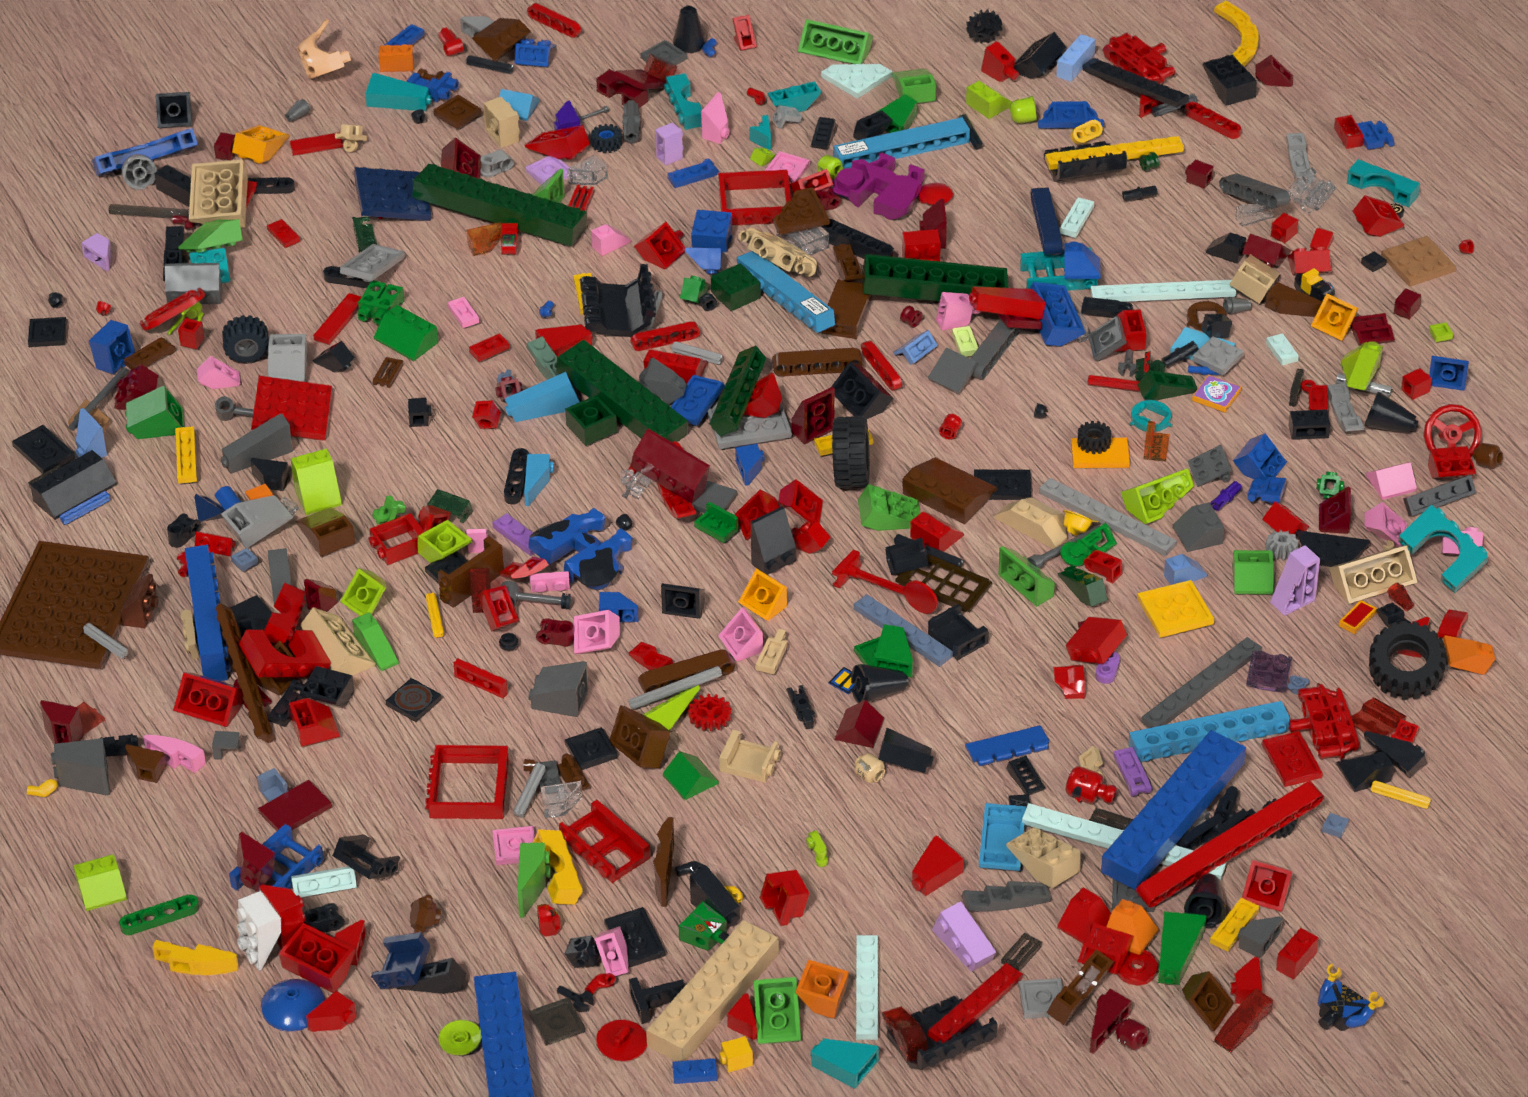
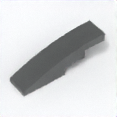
[962,881,1051,911]

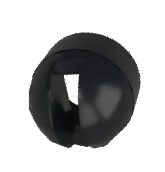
[411,109,425,124]
[48,292,63,308]
[1034,403,1048,419]
[616,514,632,531]

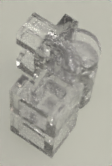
[1287,167,1336,213]

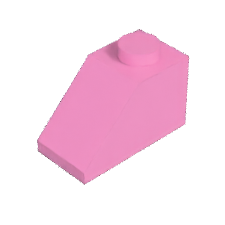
[591,224,631,256]
[197,356,241,389]
[594,927,629,976]

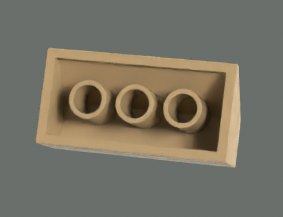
[1329,545,1417,604]
[300,607,376,676]

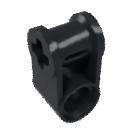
[167,513,201,548]
[304,903,345,933]

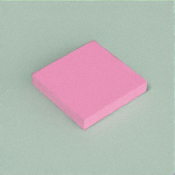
[765,151,810,183]
[492,826,535,865]

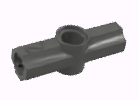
[622,100,640,144]

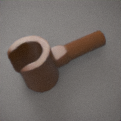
[524,759,535,774]

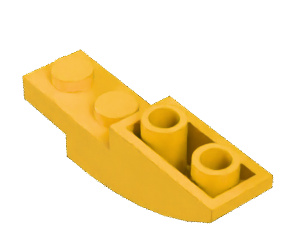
[152,940,239,975]

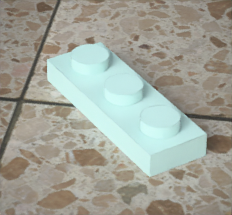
[1060,197,1094,238]
[291,866,357,897]

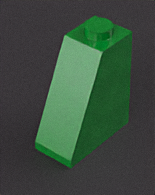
[877,94,917,133]
[873,624,913,678]

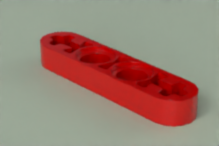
[527,3,581,38]
[1185,102,1241,139]
[630,321,700,351]
[861,340,902,391]

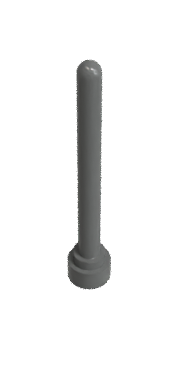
[1027,525,1100,569]

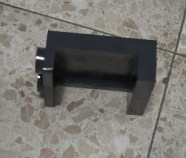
[928,604,988,661]

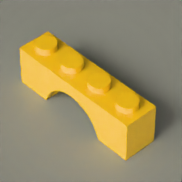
[532,829,582,905]

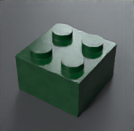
[711,263,761,311]
[565,395,617,446]

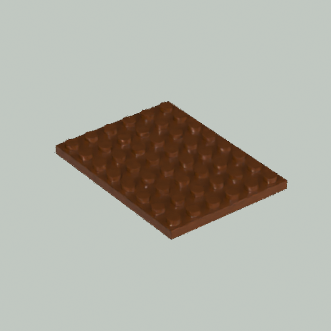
[0,541,149,669]

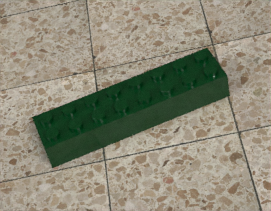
[862,254,1008,301]
[556,339,688,443]

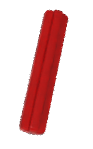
[1088,375,1140,391]

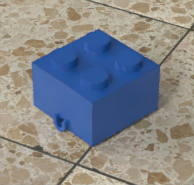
[691,209,732,253]
[89,320,135,374]

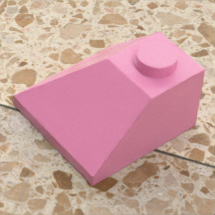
[701,92,730,144]
[1364,502,1407,546]
[574,610,620,654]

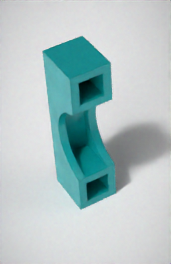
[664,73,703,130]
[1347,159,1420,208]

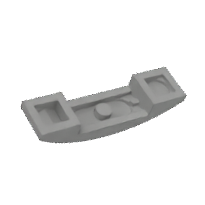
[1286,133,1315,184]
[1327,383,1364,432]

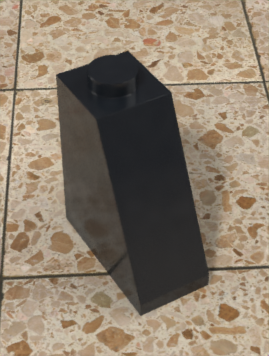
[878,728,934,773]
[690,865,740,929]

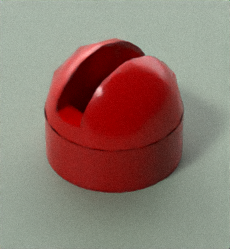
[1459,239,1474,254]
[96,301,112,316]

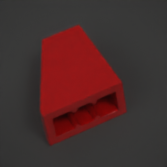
[535,324,593,357]
[912,835,964,896]

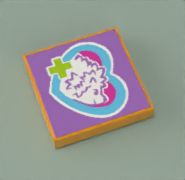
[1192,375,1242,413]

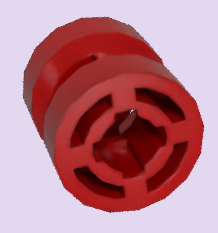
[939,414,962,440]

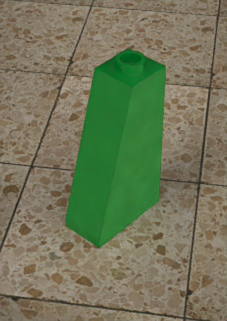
[1158,911,1206,985]

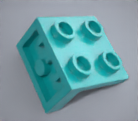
[190,248,230,283]

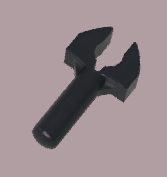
[557,985,594,1012]

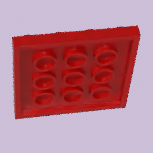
[251,375,332,440]

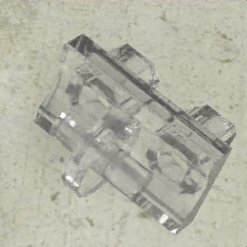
[619,469,652,499]

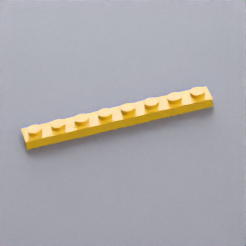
[1045,136,1184,170]

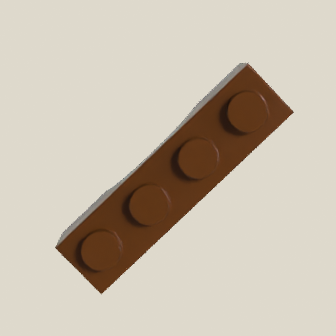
[1046,949,1113,1025]

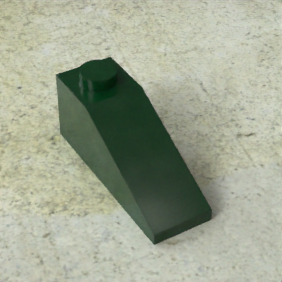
[1137,370,1198,400]

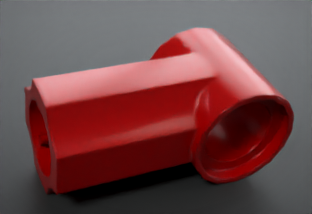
[438,27,464,56]

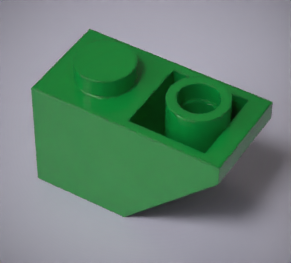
[680,275,710,303]

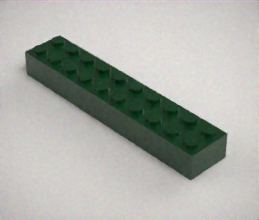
[413,163,587,246]

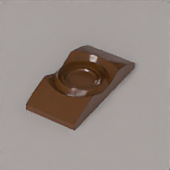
[653,817,675,907]

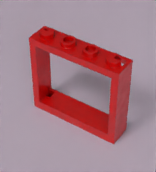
[718,170,791,226]
[425,745,509,819]

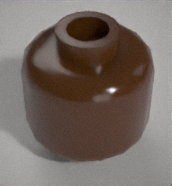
[1473,443,1503,469]

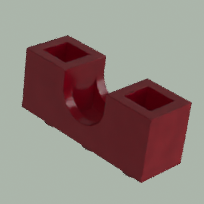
[596,69,648,109]

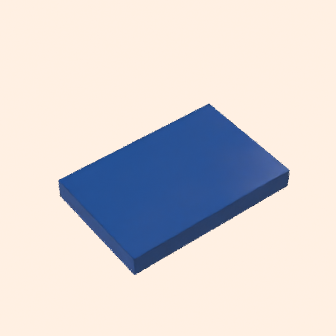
[671,375,725,426]

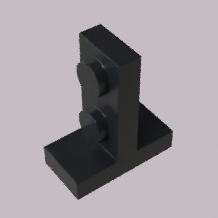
[629,977,685,1024]

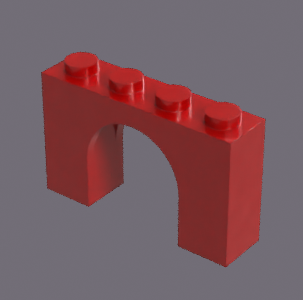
[239,630,331,677]

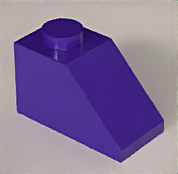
[554,101,580,130]

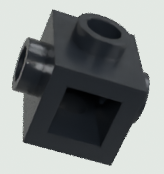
[565,935,600,968]

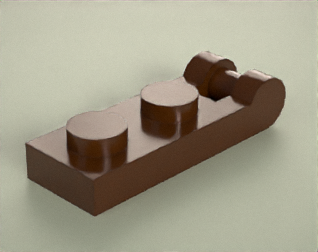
[124,337,176,370]

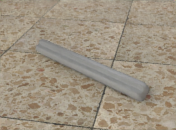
[628,666,722,709]

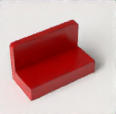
[1262,501,1309,534]

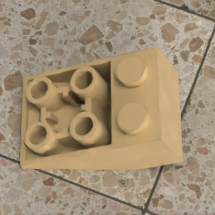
[1229,254,1281,304]
[1006,827,1081,888]

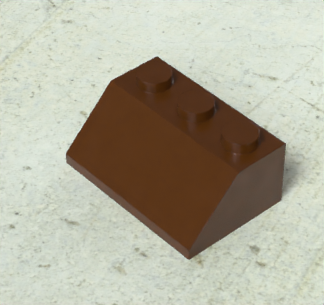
[472,18,531,62]

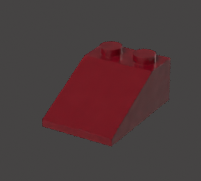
[791,387,835,445]

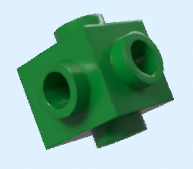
[1316,471,1344,499]

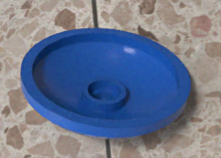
[261,979,325,1031]

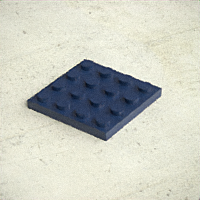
[353,167,431,221]

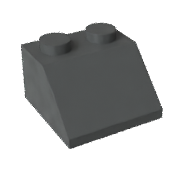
[1173,502,1224,552]

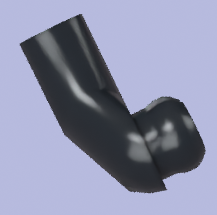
[675,861,704,877]

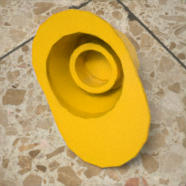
[1063,510,1099,536]

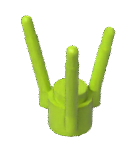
[168,302,204,335]

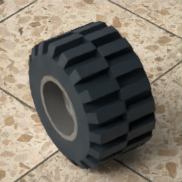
[222,315,269,364]

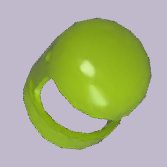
[1010,96,1037,124]

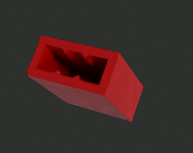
[1066,617,1127,664]

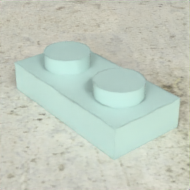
[1266,333,1299,365]

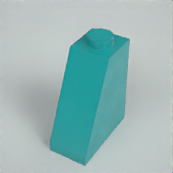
[810,1038,879,1089]

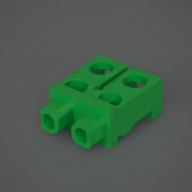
[357,280,405,325]

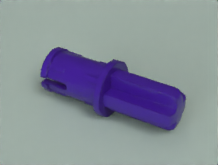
[1210,481,1242,511]

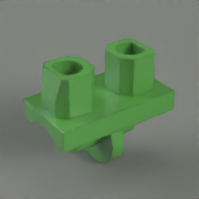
[372,495,406,524]

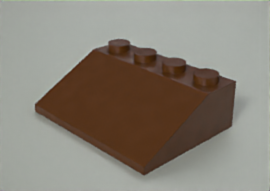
[902,457,997,525]

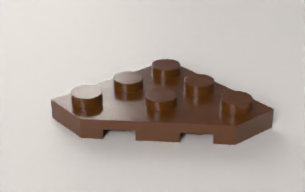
[773,187,829,235]

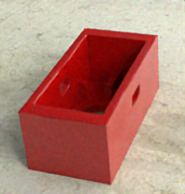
[1334,115,1364,149]

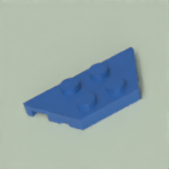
[1038,101,1104,128]

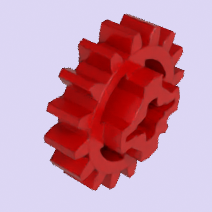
[688,694,732,731]

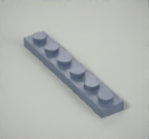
[854,594,953,667]

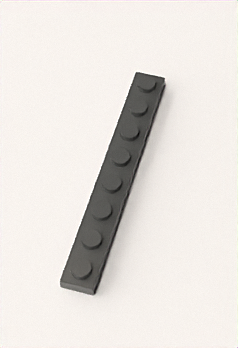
[1141,637,1262,728]

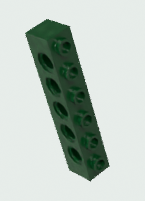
[709,345,766,437]

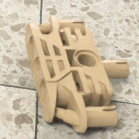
[739,228,817,277]

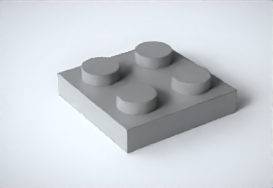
[1192,336,1243,375]

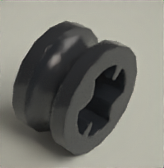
[699,293,717,311]

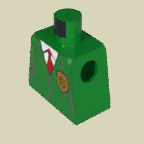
[678,901,730,951]

